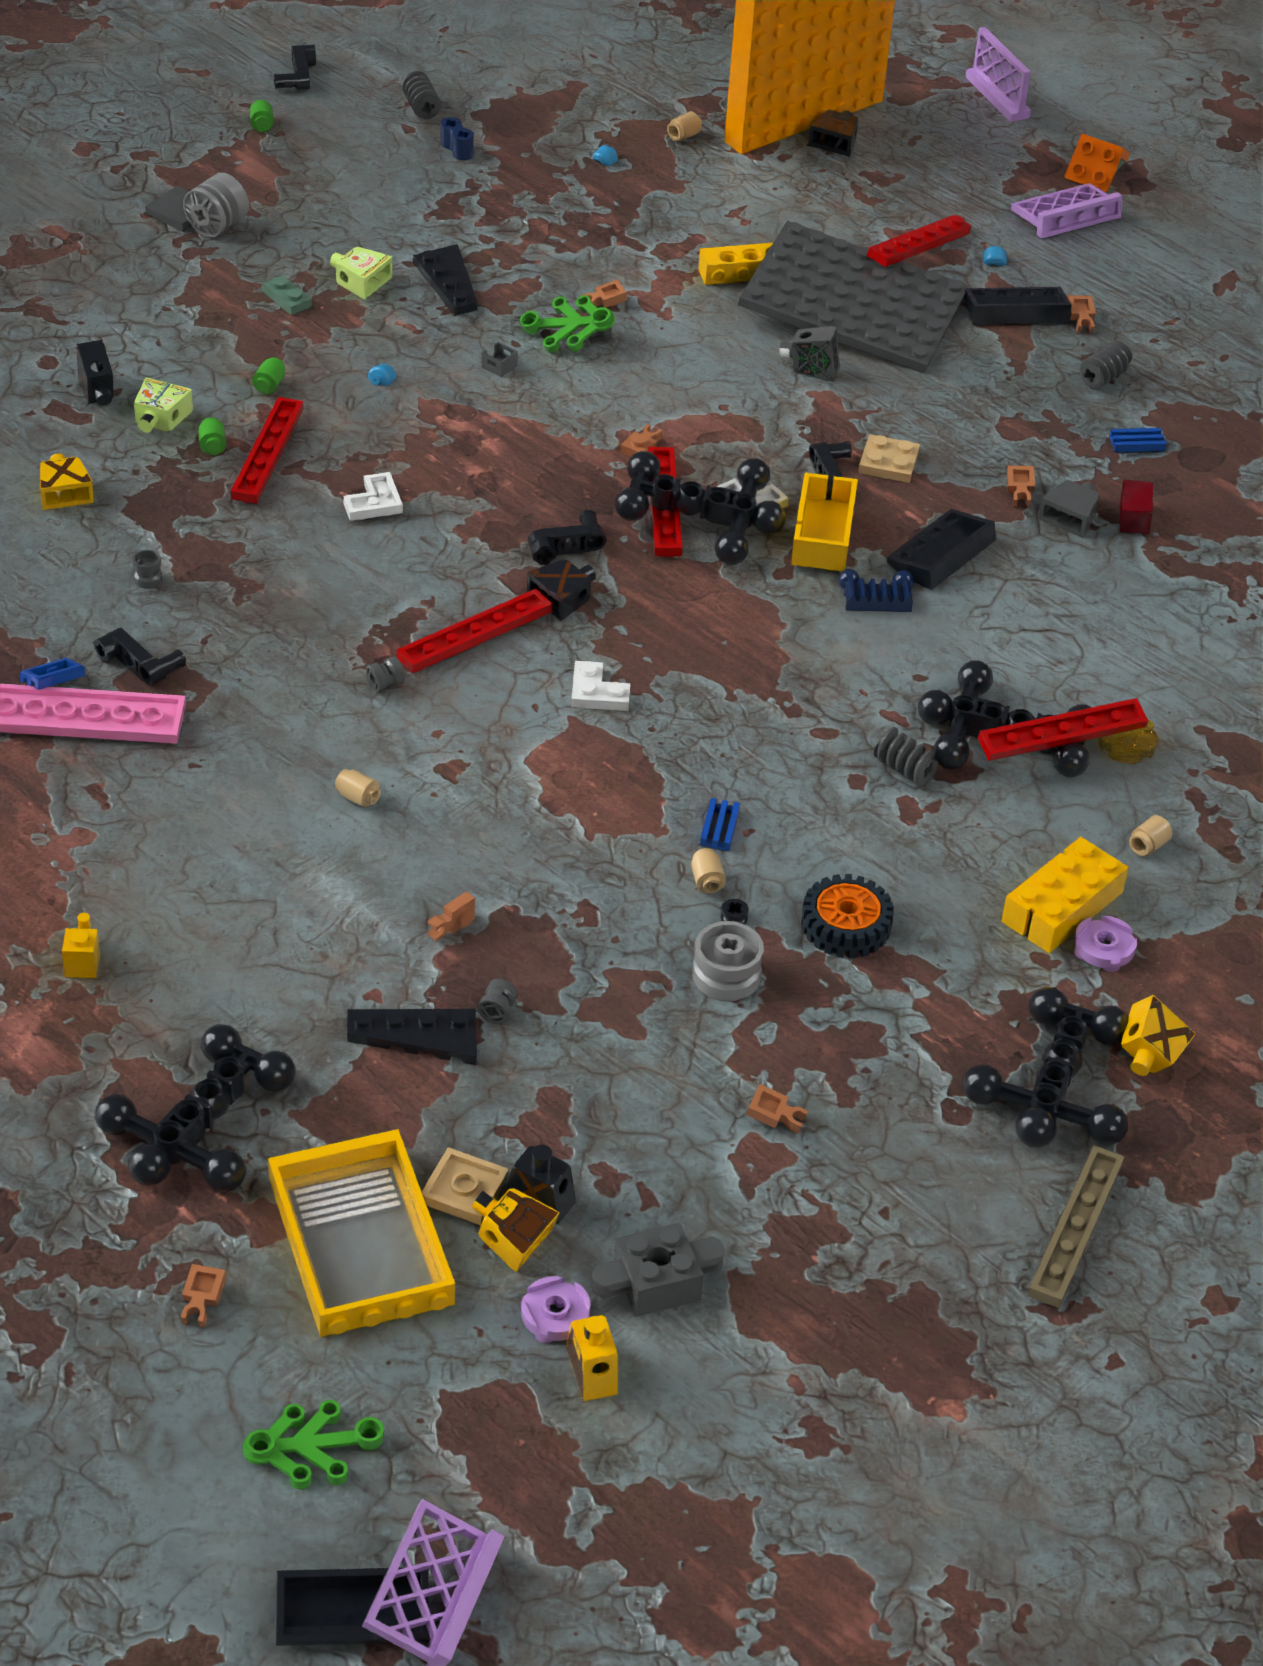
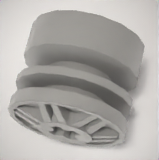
[183,173,249,237]

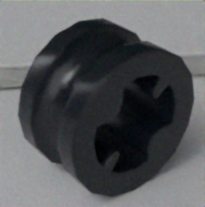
[721,899,749,925]

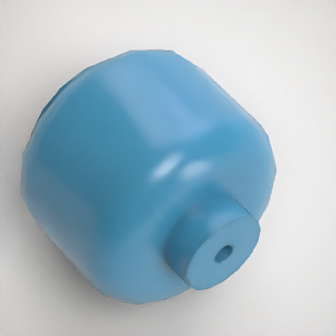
[592,145,618,166]
[983,246,1007,266]
[368,363,396,386]

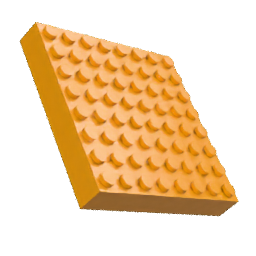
[724,0,895,154]

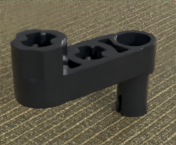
[274,44,316,90]
[809,441,852,498]
[528,510,606,565]
[93,628,186,686]

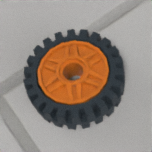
[801,874,894,958]

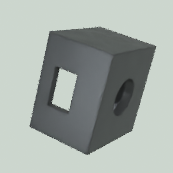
[482,341,518,377]

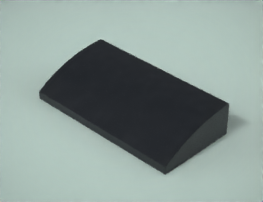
[965,287,1072,325]
[887,509,996,590]
[276,1568,429,1646]

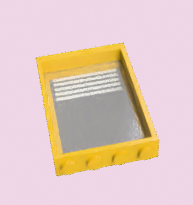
[268,1129,455,1337]

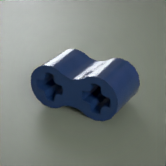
[441,117,474,160]

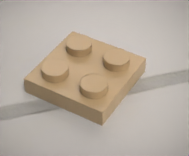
[858,434,920,483]
[422,1147,509,1225]

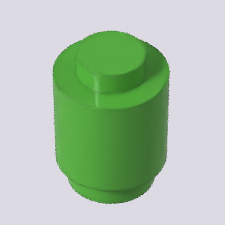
[250,100,274,132]
[252,357,285,394]
[198,417,226,455]

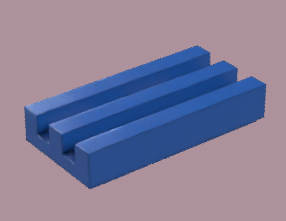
[1109,428,1167,452]
[20,658,85,690]
[700,798,740,851]

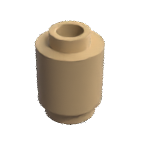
[667,111,702,141]
[335,769,381,808]
[1129,815,1173,856]
[691,848,726,893]

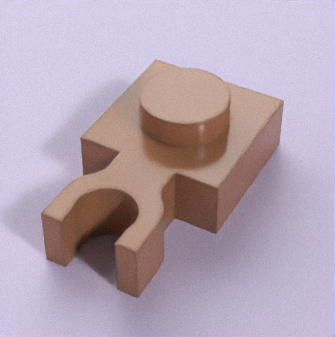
[580,279,628,308]
[1067,295,1096,333]
[621,424,662,457]
[1007,465,1035,507]
[428,891,475,941]
[745,1084,808,1134]
[180,1264,227,1328]

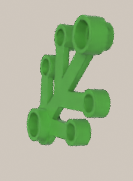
[519,295,615,353]
[243,1400,384,1490]

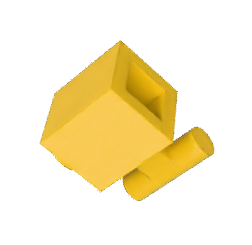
[62,913,100,978]

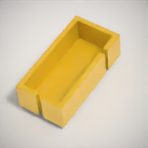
[791,473,858,571]
[1001,836,1129,954]

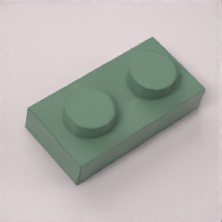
[262,275,312,315]

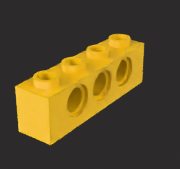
[698,243,773,285]

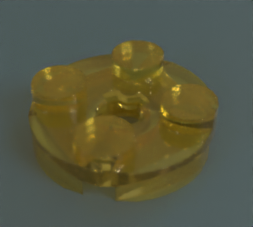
[1098,720,1158,764]

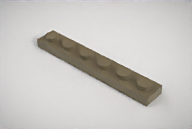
[1028,1145,1125,1308]

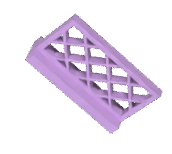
[965,27,1031,122]
[1011,183,1123,238]
[362,1499,505,1666]

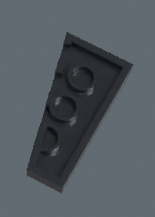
[413,244,477,316]
[347,1009,477,1065]

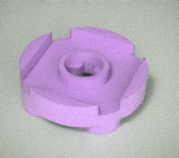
[1074,916,1137,972]
[521,1276,591,1343]

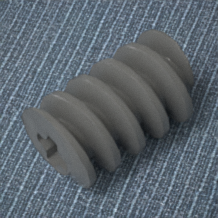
[402,71,442,119]
[1080,341,1132,389]
[874,727,938,786]

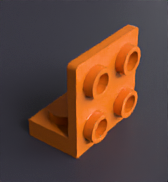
[1065,133,1130,193]

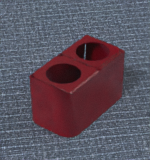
[1119,479,1153,534]

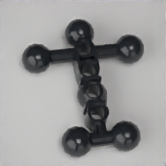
[615,451,786,565]
[918,660,1091,777]
[962,987,1129,1148]
[94,1024,296,1192]

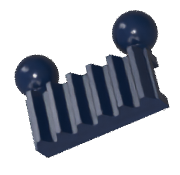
[838,569,914,612]

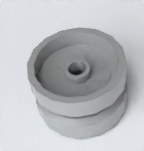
[693,921,764,1001]

